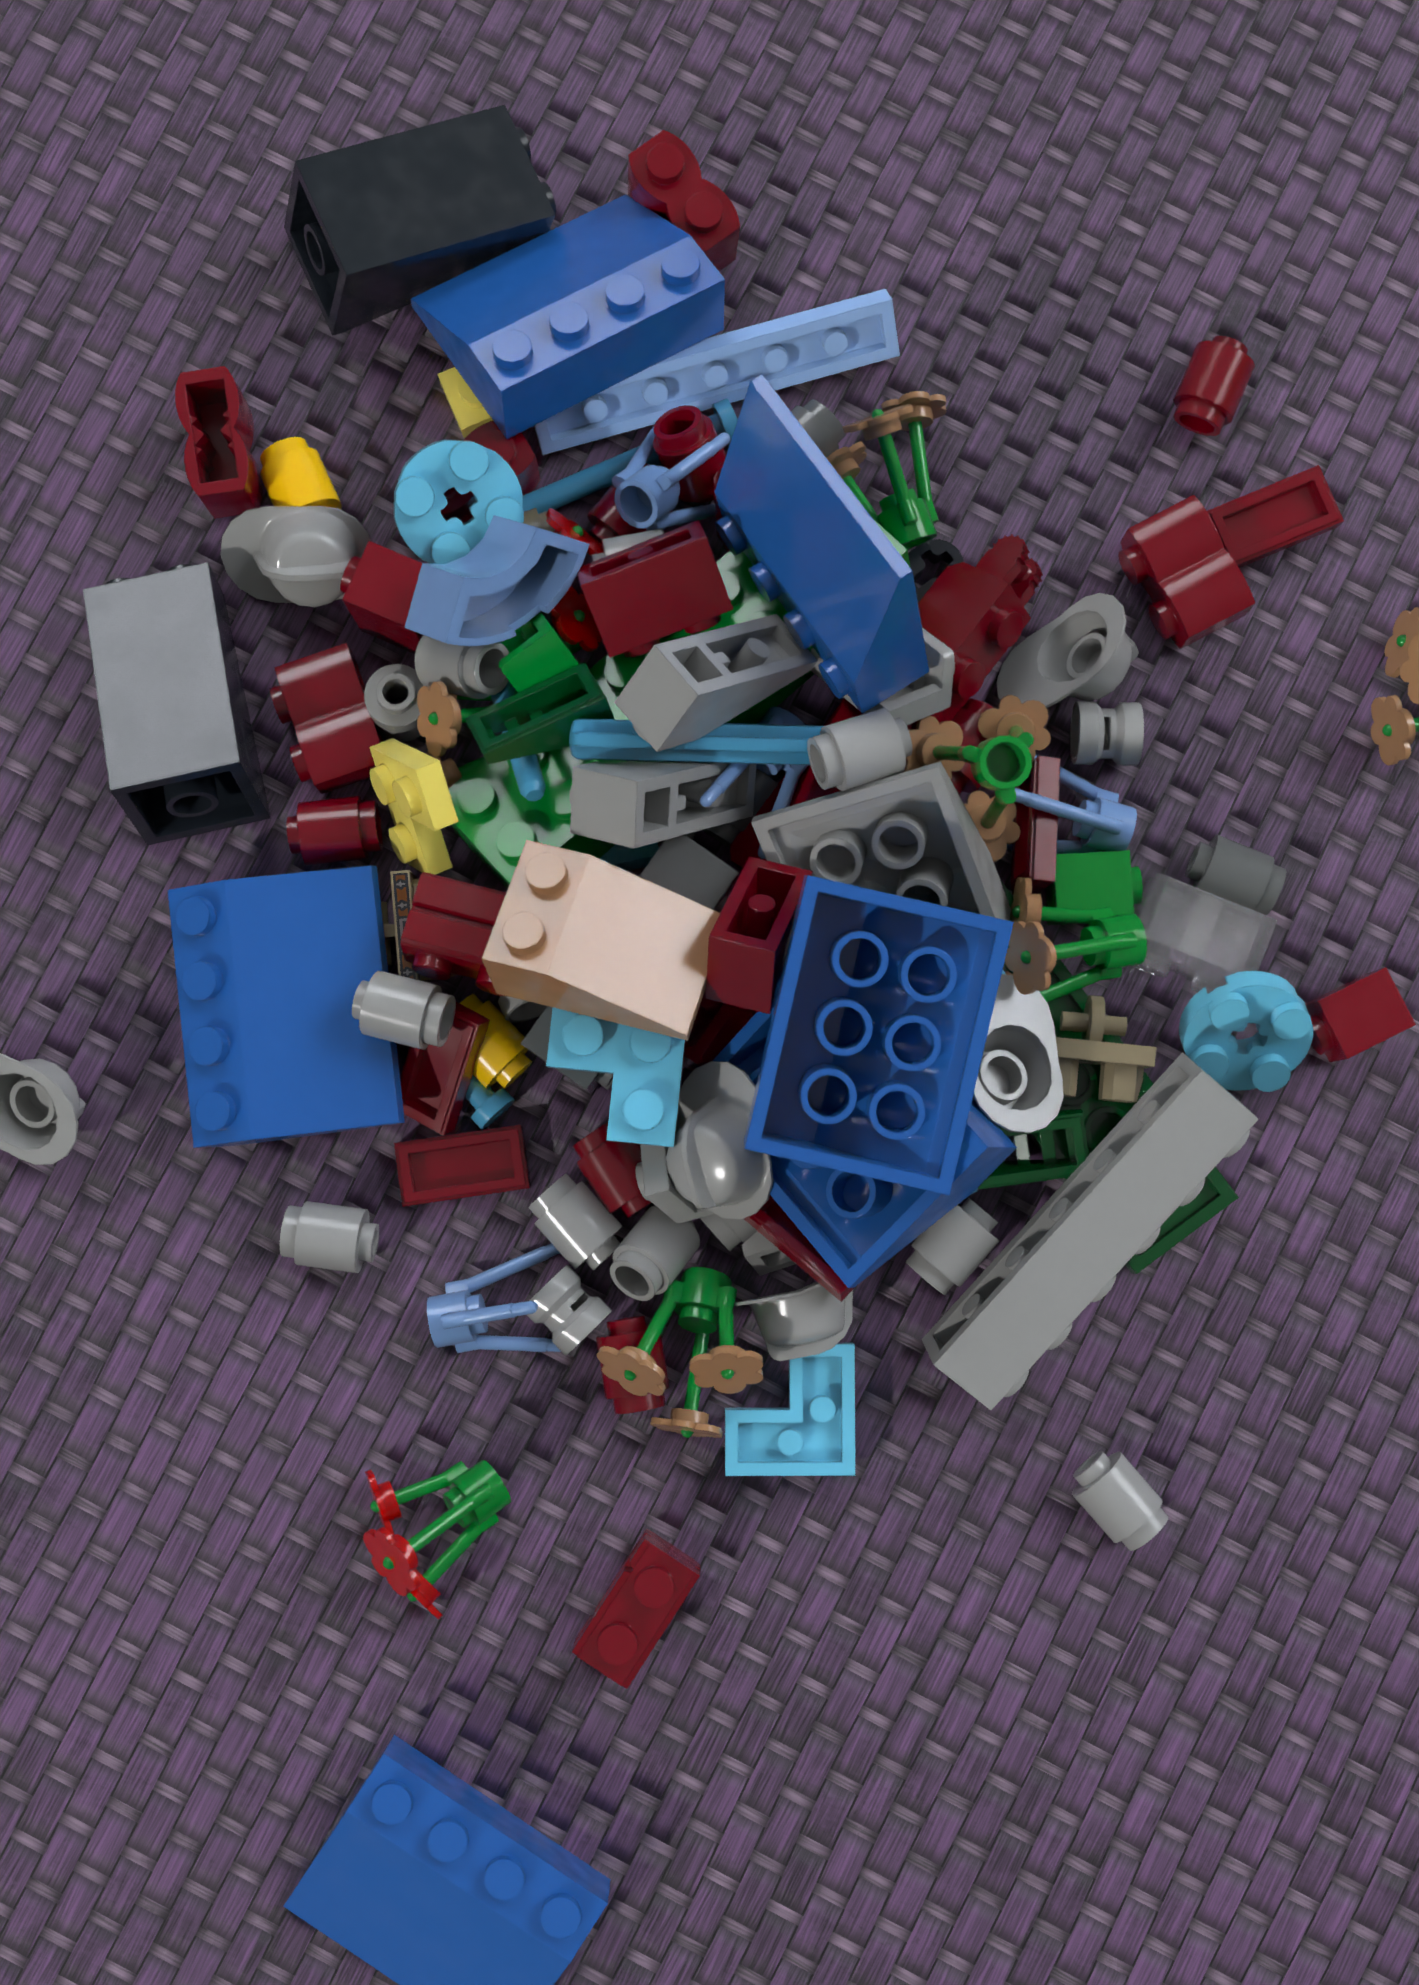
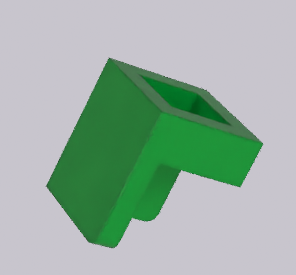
[499,612,580,693]

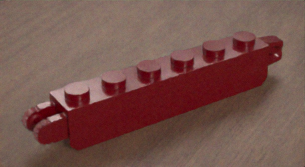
[730,534,1043,871]

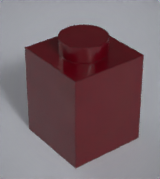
[1305,967,1416,1062]

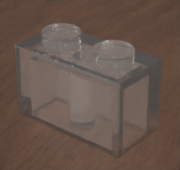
[1134,872,1277,994]

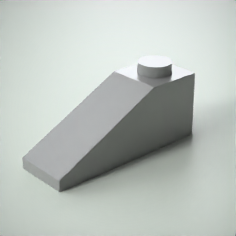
[614,614,818,752]
[570,760,756,848]

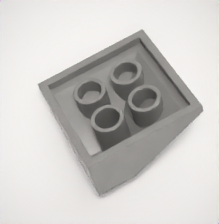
[751,761,1011,921]

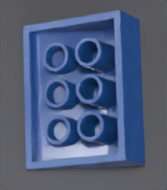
[411,194,725,439]
[715,374,929,714]
[168,865,405,1148]
[744,875,1014,1196]
[713,1007,1017,1288]
[283,1735,611,1985]

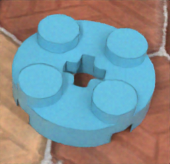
[394,440,524,564]
[1179,971,1313,1092]

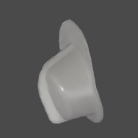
[220,506,370,607]
[996,593,1139,708]
[973,974,1064,1134]
[0,1053,86,1165]
[666,1061,773,1220]
[734,1282,853,1361]

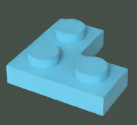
[546,1007,685,1147]
[725,1343,855,1476]

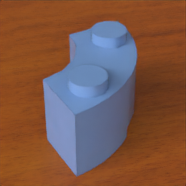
[405,515,589,646]

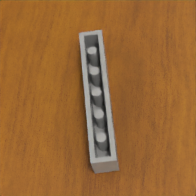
[922,1052,1258,1410]

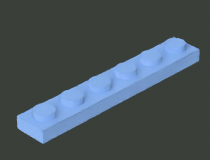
[534,289,900,455]

